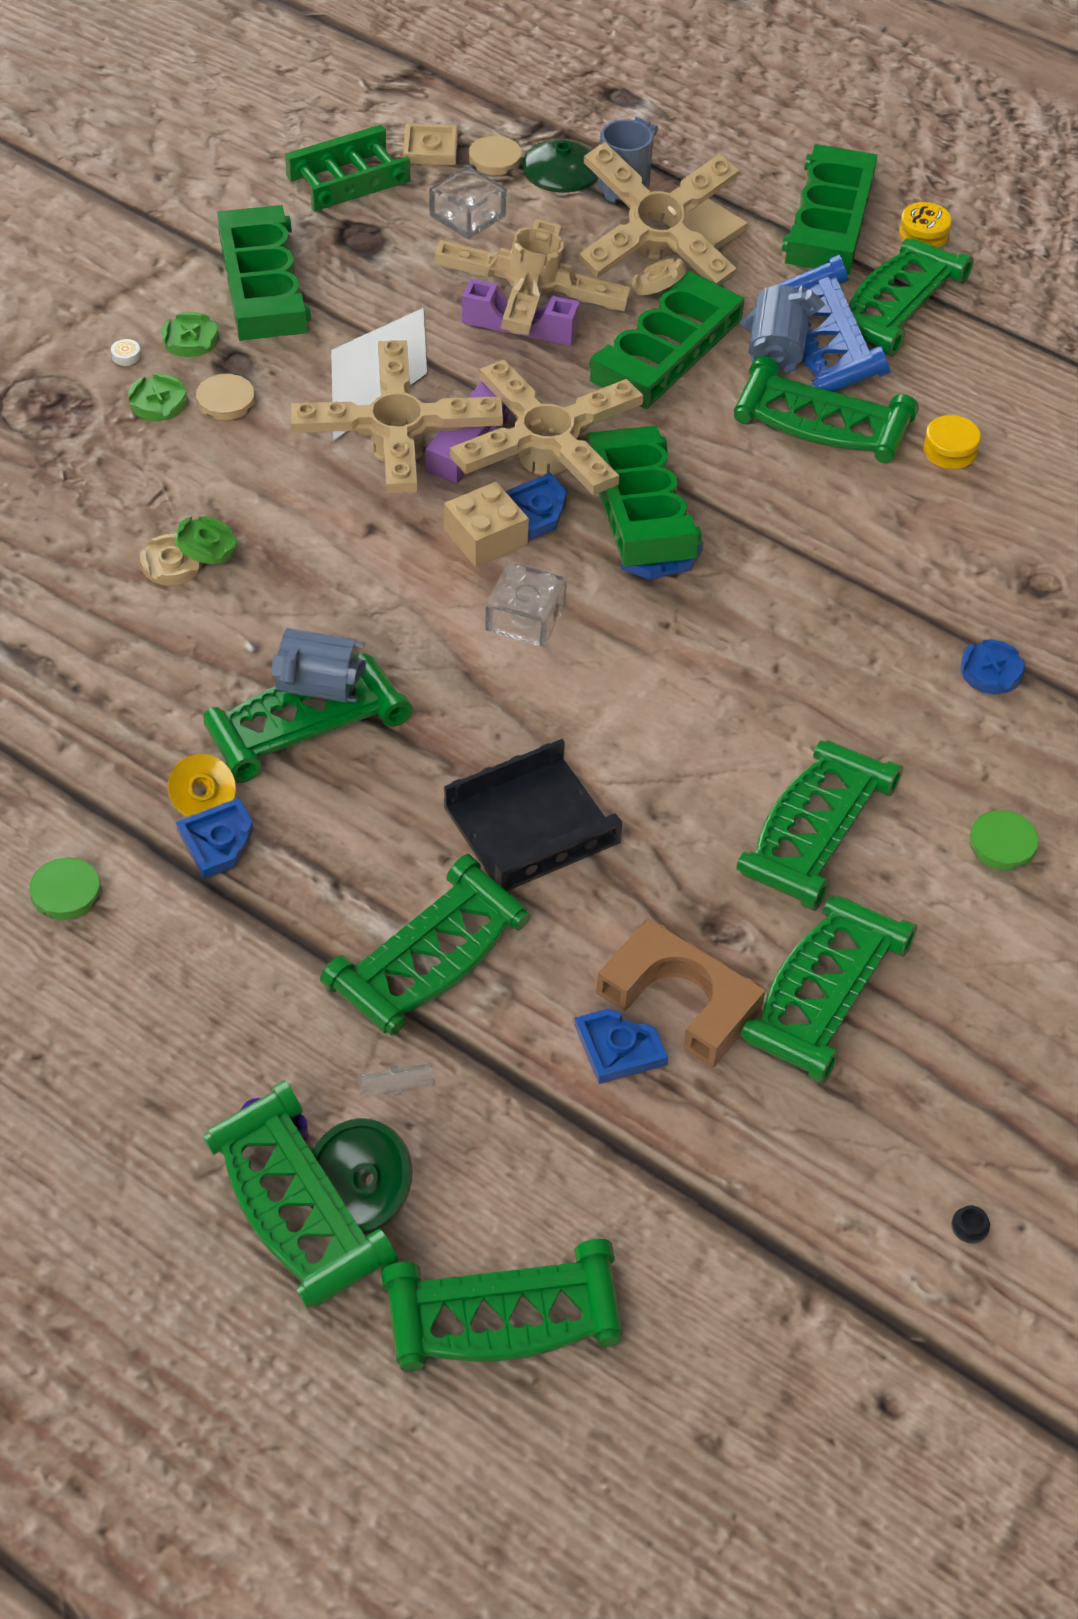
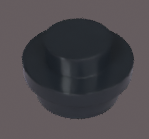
[951,1205,990,1243]

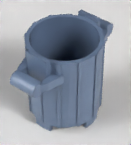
[598,116,658,203]
[740,285,824,374]
[271,628,366,703]

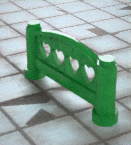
[849,238,974,357]
[734,356,919,463]
[203,653,413,783]
[736,740,903,911]
[320,854,531,1036]
[740,895,917,1084]
[202,1080,399,1309]
[381,1239,623,1371]

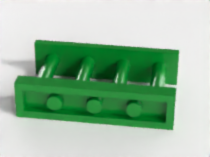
[285,125,411,212]

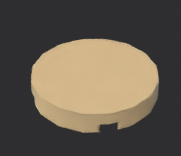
[469,136,521,176]
[631,258,686,296]
[196,374,255,421]
[140,534,203,586]

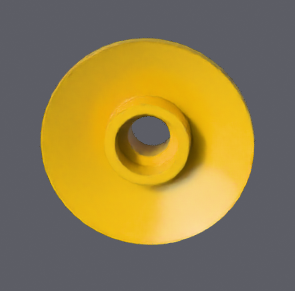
[168,754,236,817]

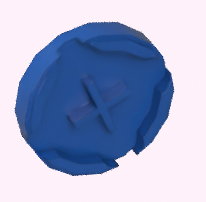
[960,639,1026,694]

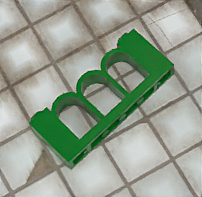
[781,144,878,275]
[217,205,311,341]
[589,271,745,410]
[586,425,702,567]

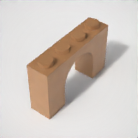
[596,918,765,1068]

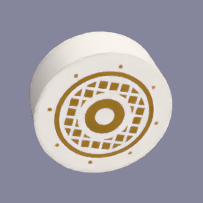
[111,339,141,366]

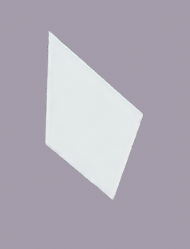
[331,308,427,441]

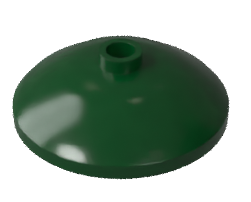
[523,138,598,193]
[311,1118,413,1234]

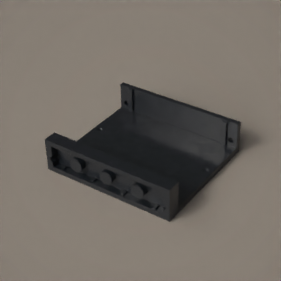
[444,739,622,891]

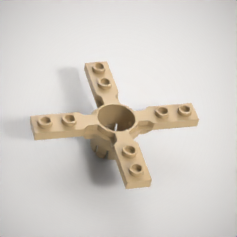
[578,142,739,286]
[433,219,630,336]
[291,340,503,493]
[450,360,643,495]

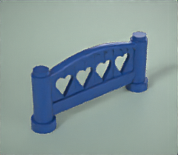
[777,255,891,392]

